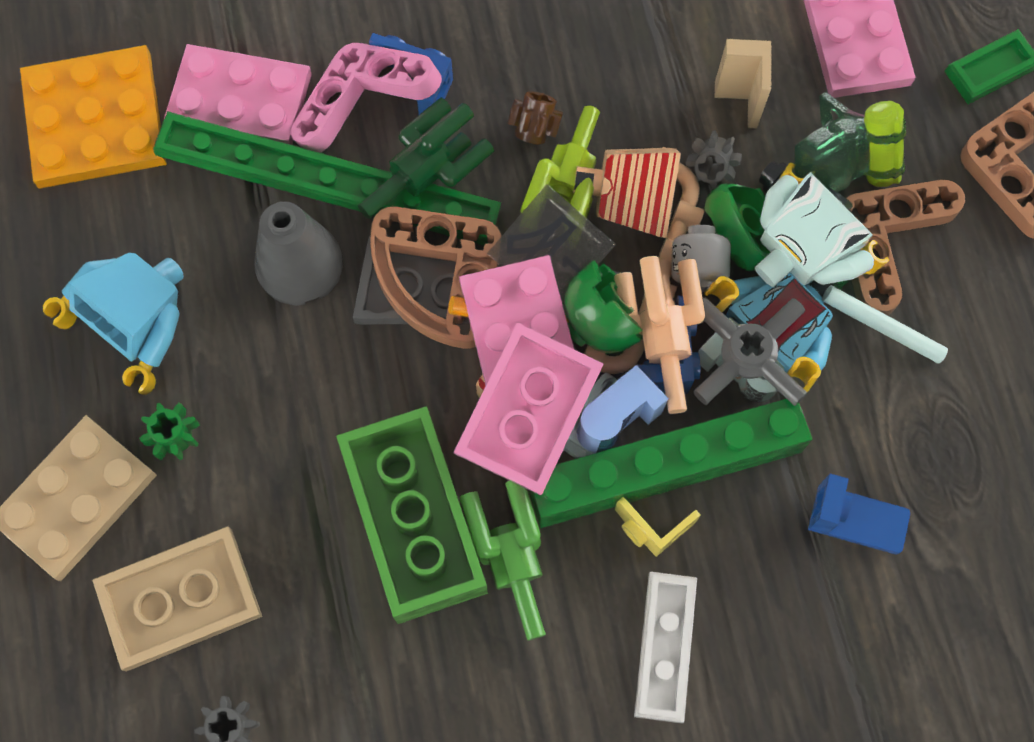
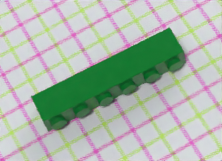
[528,399,813,528]

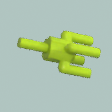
[518,106,600,250]

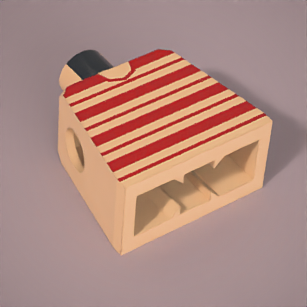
[573,148,681,238]

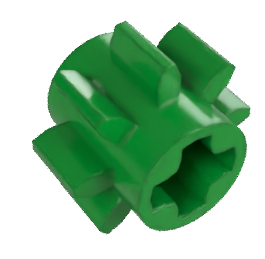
[139,403,200,460]

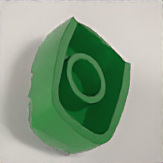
[704,183,771,272]

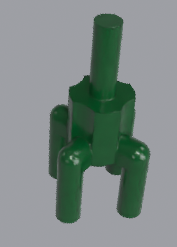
[358,97,494,219]

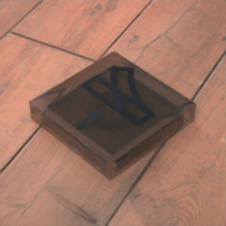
[487,184,616,305]

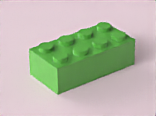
[336,406,488,624]

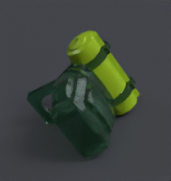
[794,92,907,192]

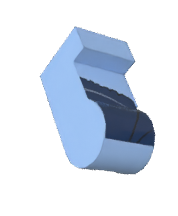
[576,365,669,453]

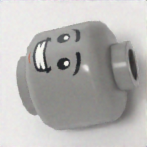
[671,225,731,292]

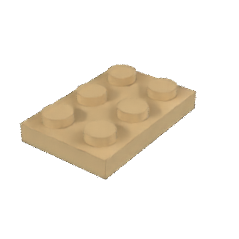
[0,415,157,582]
[92,526,263,672]

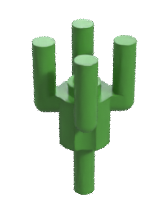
[459,481,546,641]

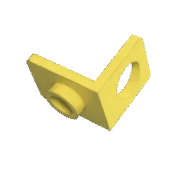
[615,497,701,557]

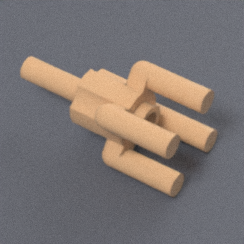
[614,256,705,414]

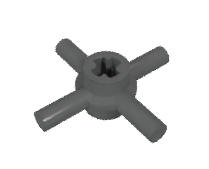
[693,297,808,406]

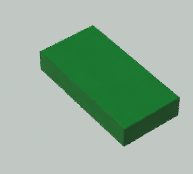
[945,29,1034,104]

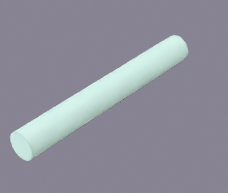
[822,285,948,363]

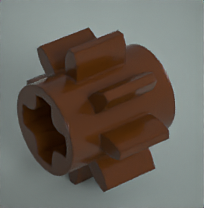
[508,91,563,144]

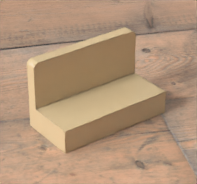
[715,39,771,129]

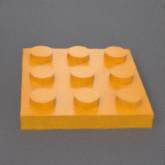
[20,45,167,189]

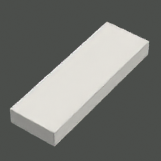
[634,572,697,723]

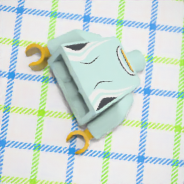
[755,163,889,287]

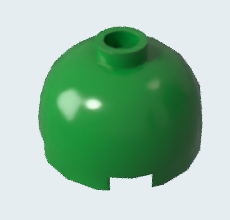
[564,260,645,354]

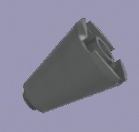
[254,202,343,306]

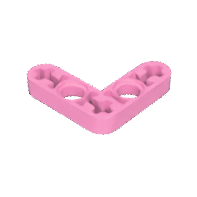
[291,43,442,153]

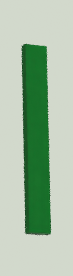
[153,111,501,246]

